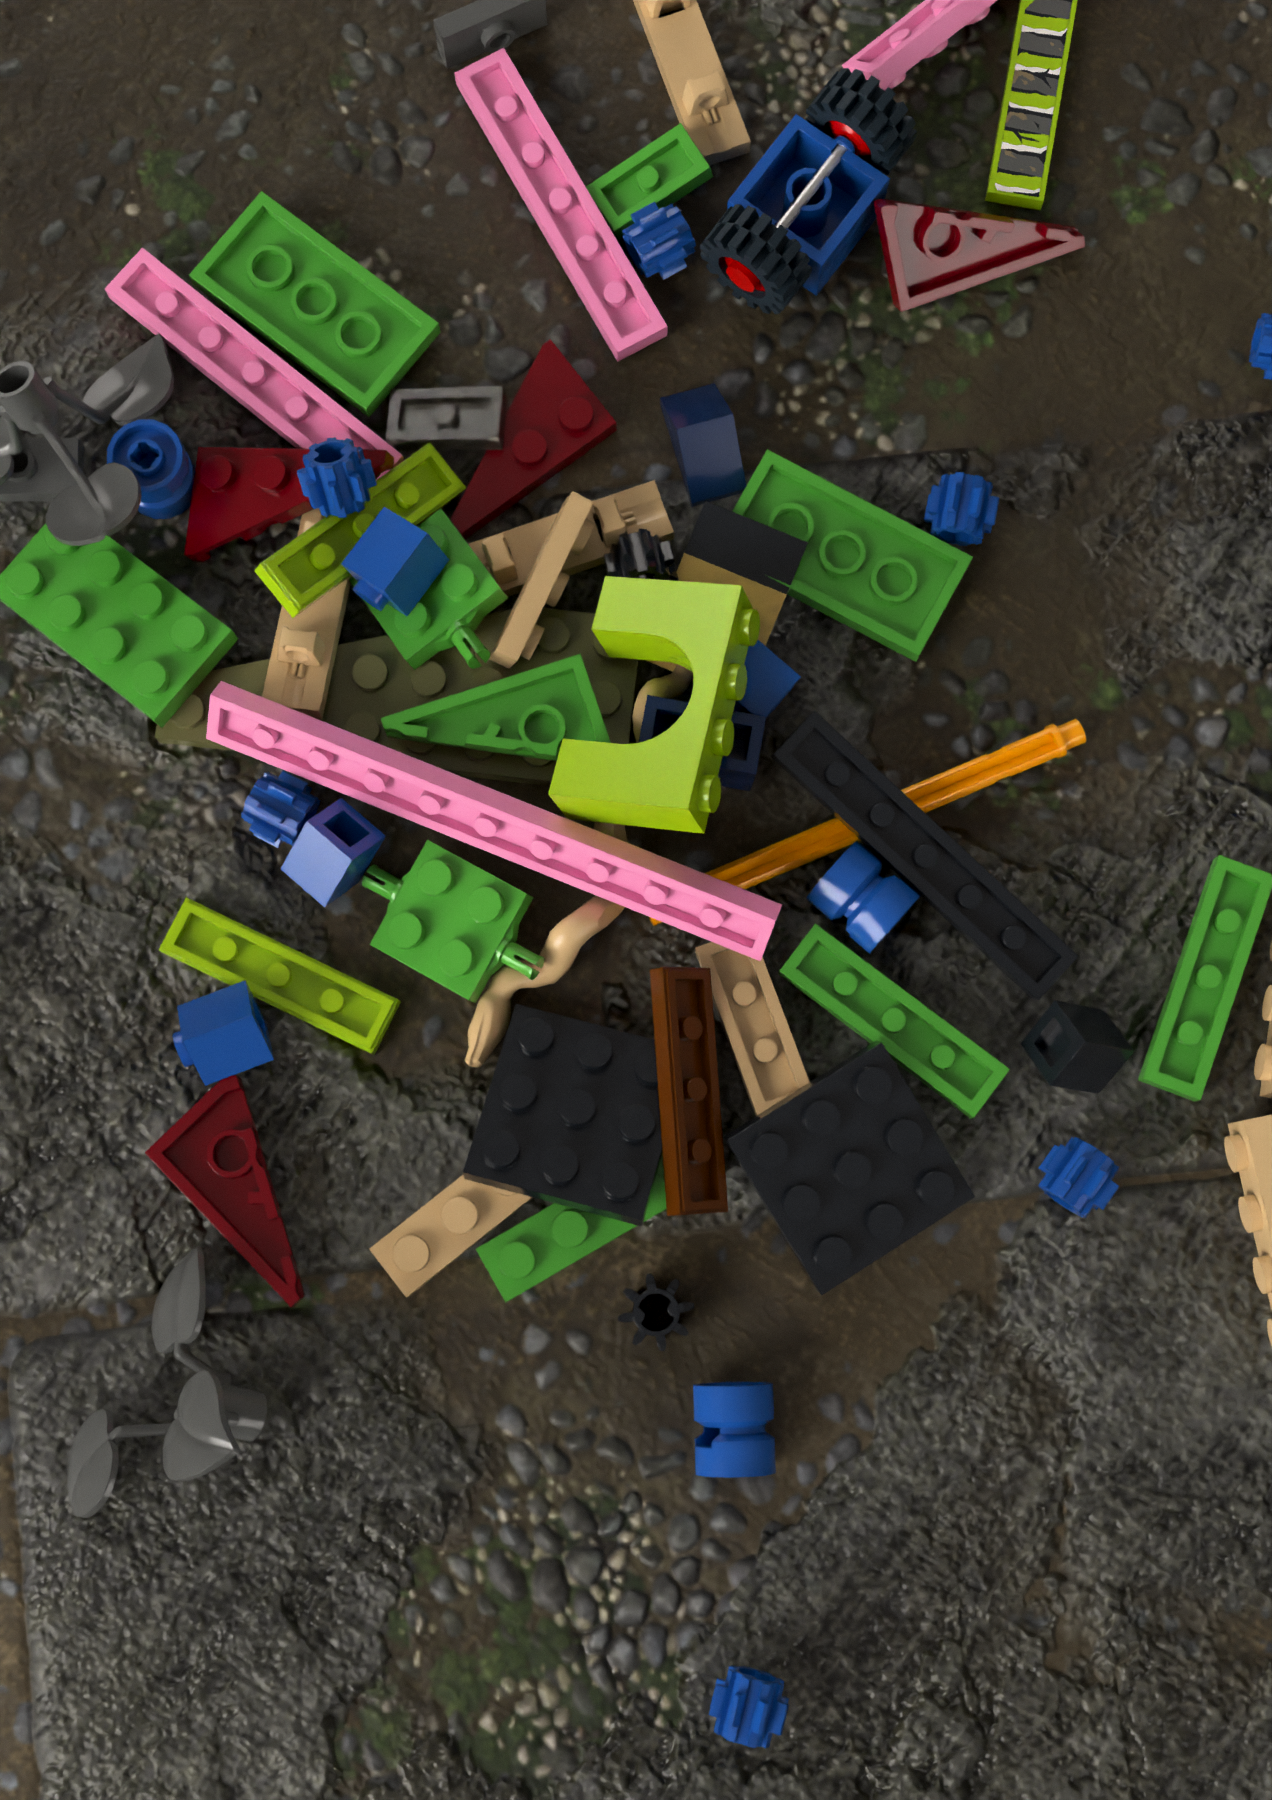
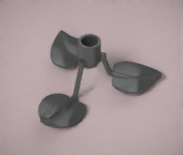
[0,333,174,546]
[67,1246,267,1518]

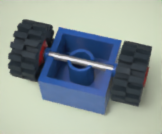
[700,68,917,314]

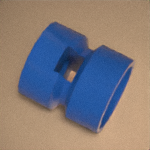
[107,419,195,519]
[806,840,921,954]
[693,1382,776,1478]

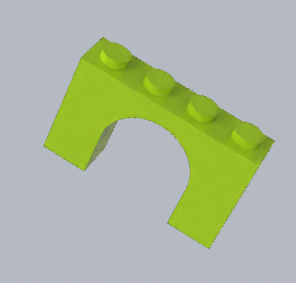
[548,576,760,834]

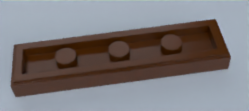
[650,967,728,1216]

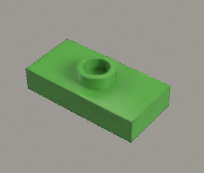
[586,123,713,240]

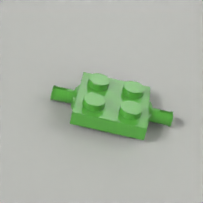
[349,508,508,670]
[362,840,545,1003]

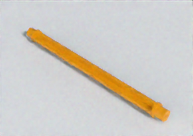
[649,719,1086,926]

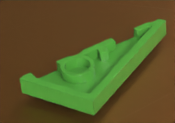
[381,653,611,761]

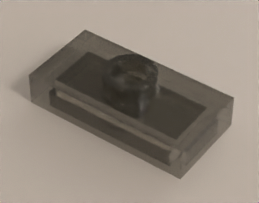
[385,386,508,452]

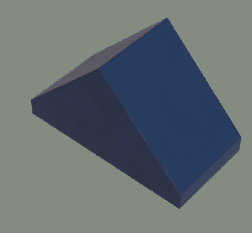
[660,383,746,507]

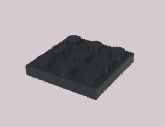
[463,1004,663,1226]
[723,1040,975,1295]

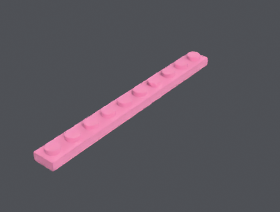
[206,681,782,961]

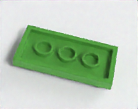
[189,191,441,417]
[732,449,973,662]
[0,523,239,728]

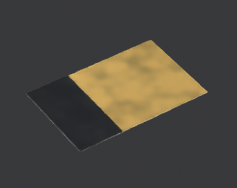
[646,501,808,680]

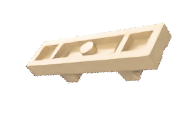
[633,0,751,166]
[469,480,674,597]
[262,508,352,721]

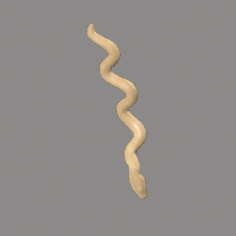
[465,664,693,1068]

